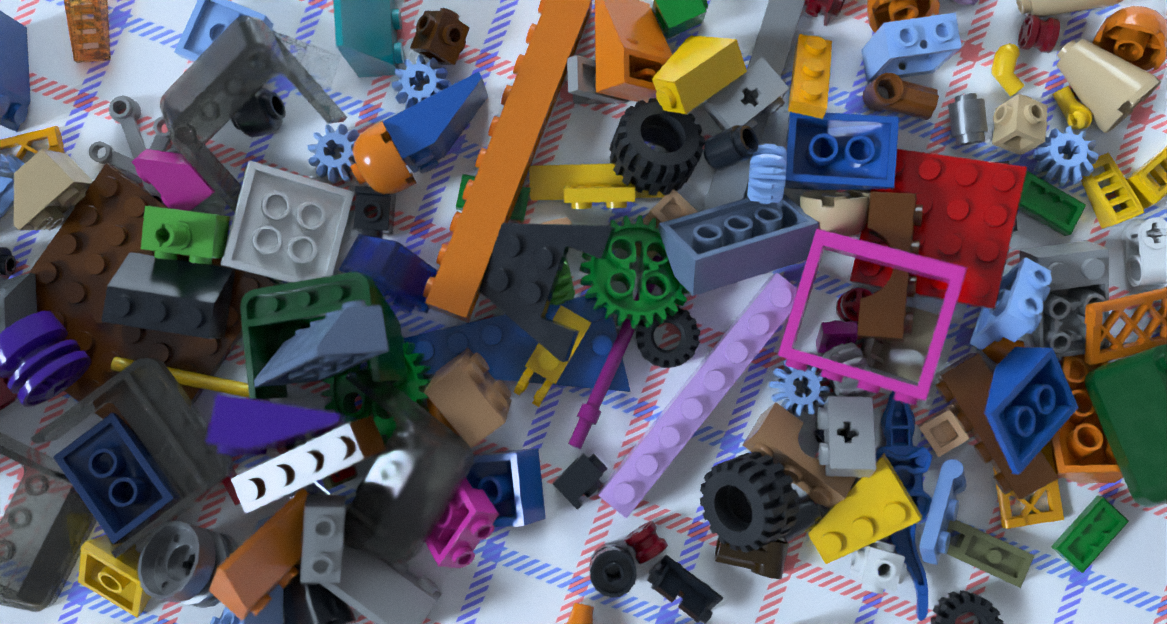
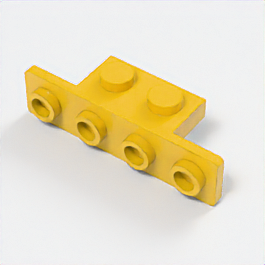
[529,164,665,209]

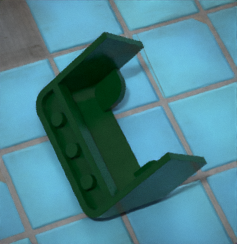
[240,272,407,400]
[1085,344,1167,508]

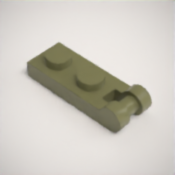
[947,520,1035,588]

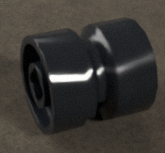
[589,542,637,598]

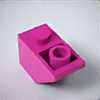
[131,149,221,211]

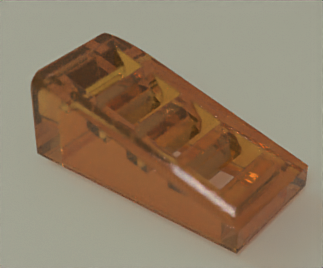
[64,0,111,63]

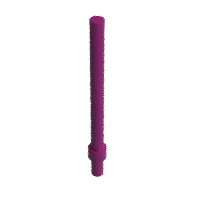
[568,255,662,450]

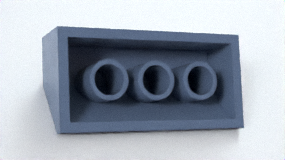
[658,194,819,296]
[254,301,388,387]

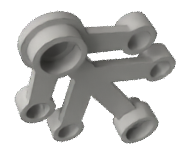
[89,95,188,203]

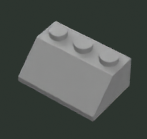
[320,533,442,624]

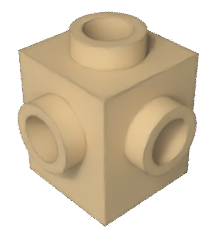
[992,94,1048,155]

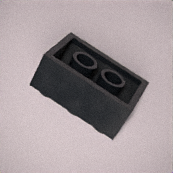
[101,252,236,339]

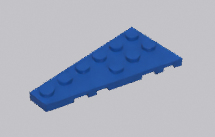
[404,296,631,392]

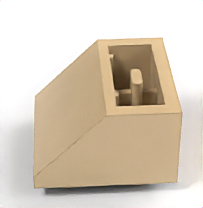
[14,149,93,231]

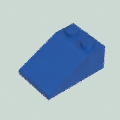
[0,10,31,132]
[383,71,488,173]
[784,112,899,190]
[985,347,1079,474]
[428,448,546,527]

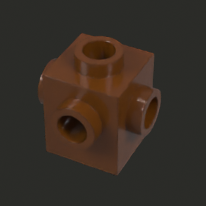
[410,8,470,66]

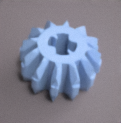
[392,55,452,109]
[307,124,360,183]
[1033,125,1098,187]
[747,143,787,204]
[768,360,830,417]

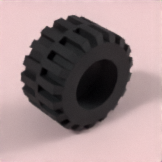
[609,98,705,196]
[700,452,799,552]

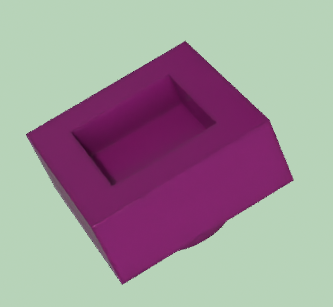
[816,320,858,353]

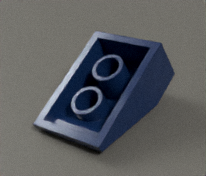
[53,412,189,544]

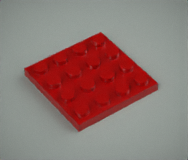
[850,149,1027,310]

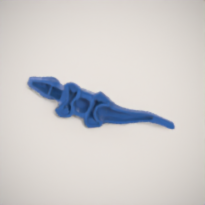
[875,391,932,621]

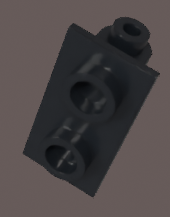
[647,555,723,624]

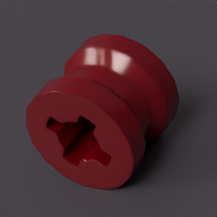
[1018,14,1060,53]
[836,287,873,324]
[624,520,668,564]

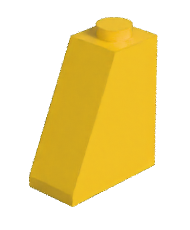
[652,36,747,114]

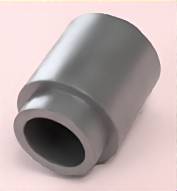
[948,93,988,146]

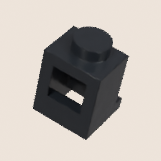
[353,186,396,240]
[553,452,608,510]

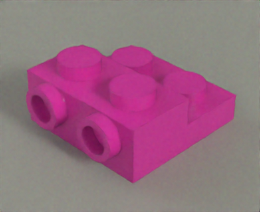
[411,463,499,569]

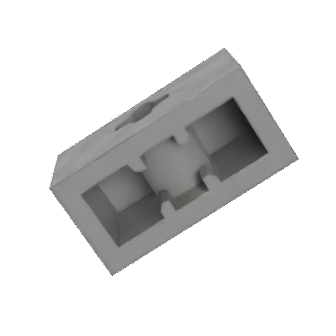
[704,56,789,131]
[818,396,876,477]
[301,494,345,583]

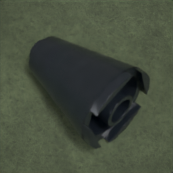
[283,562,357,624]

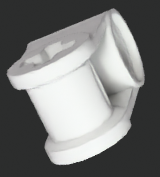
[1122,217,1167,286]

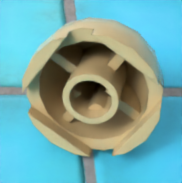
[800,190,871,237]

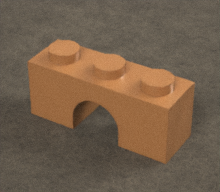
[742,402,856,508]

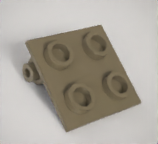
[860,306,939,383]

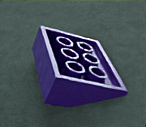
[206,394,358,456]

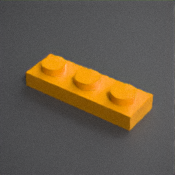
[788,34,832,119]

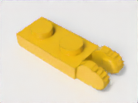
[513,305,592,407]

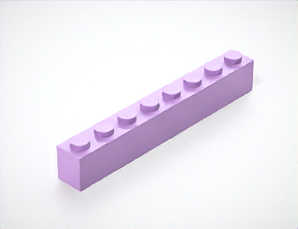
[598,273,798,519]

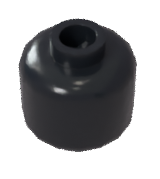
[230,88,286,138]

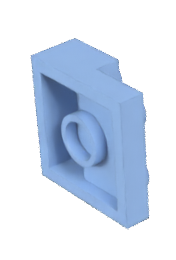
[174,0,275,86]
[969,257,1052,350]

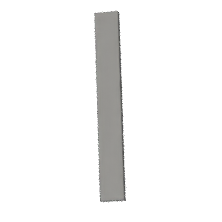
[702,0,805,211]

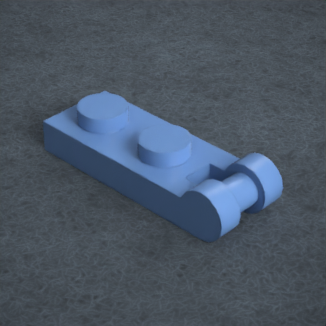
[919,459,967,565]

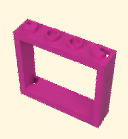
[777,229,967,406]

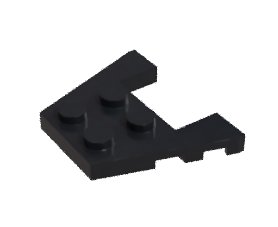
[479,223,616,362]

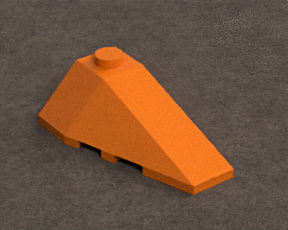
[1049,354,1123,484]

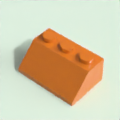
[209,488,309,621]

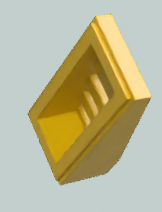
[1126,146,1167,209]
[1081,152,1145,229]

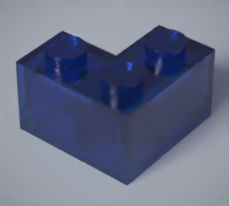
[339,234,438,314]

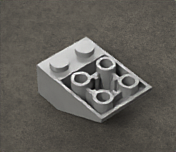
[1019,241,1109,358]

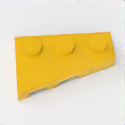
[808,453,922,564]

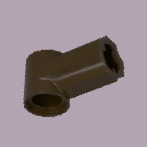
[714,536,789,579]

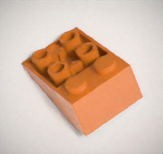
[595,0,673,103]

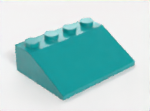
[333,0,404,78]

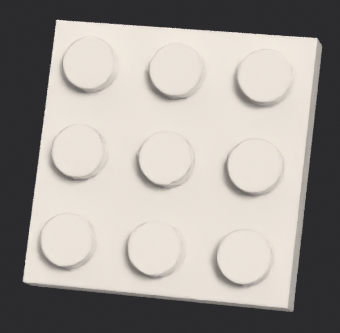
[221,161,354,283]

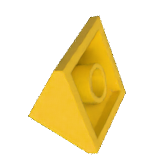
[78,535,151,618]

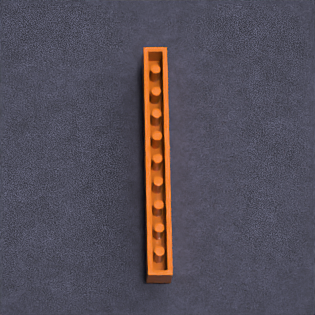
[423,0,593,323]

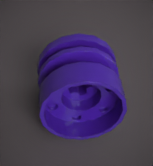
[0,311,92,407]

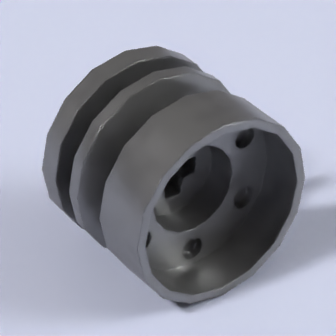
[138,520,239,608]

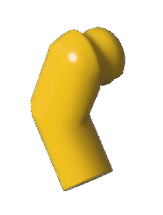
[991,43,1025,97]
[1052,86,1093,130]

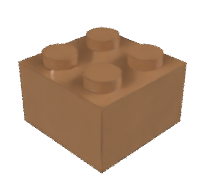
[424,348,512,448]

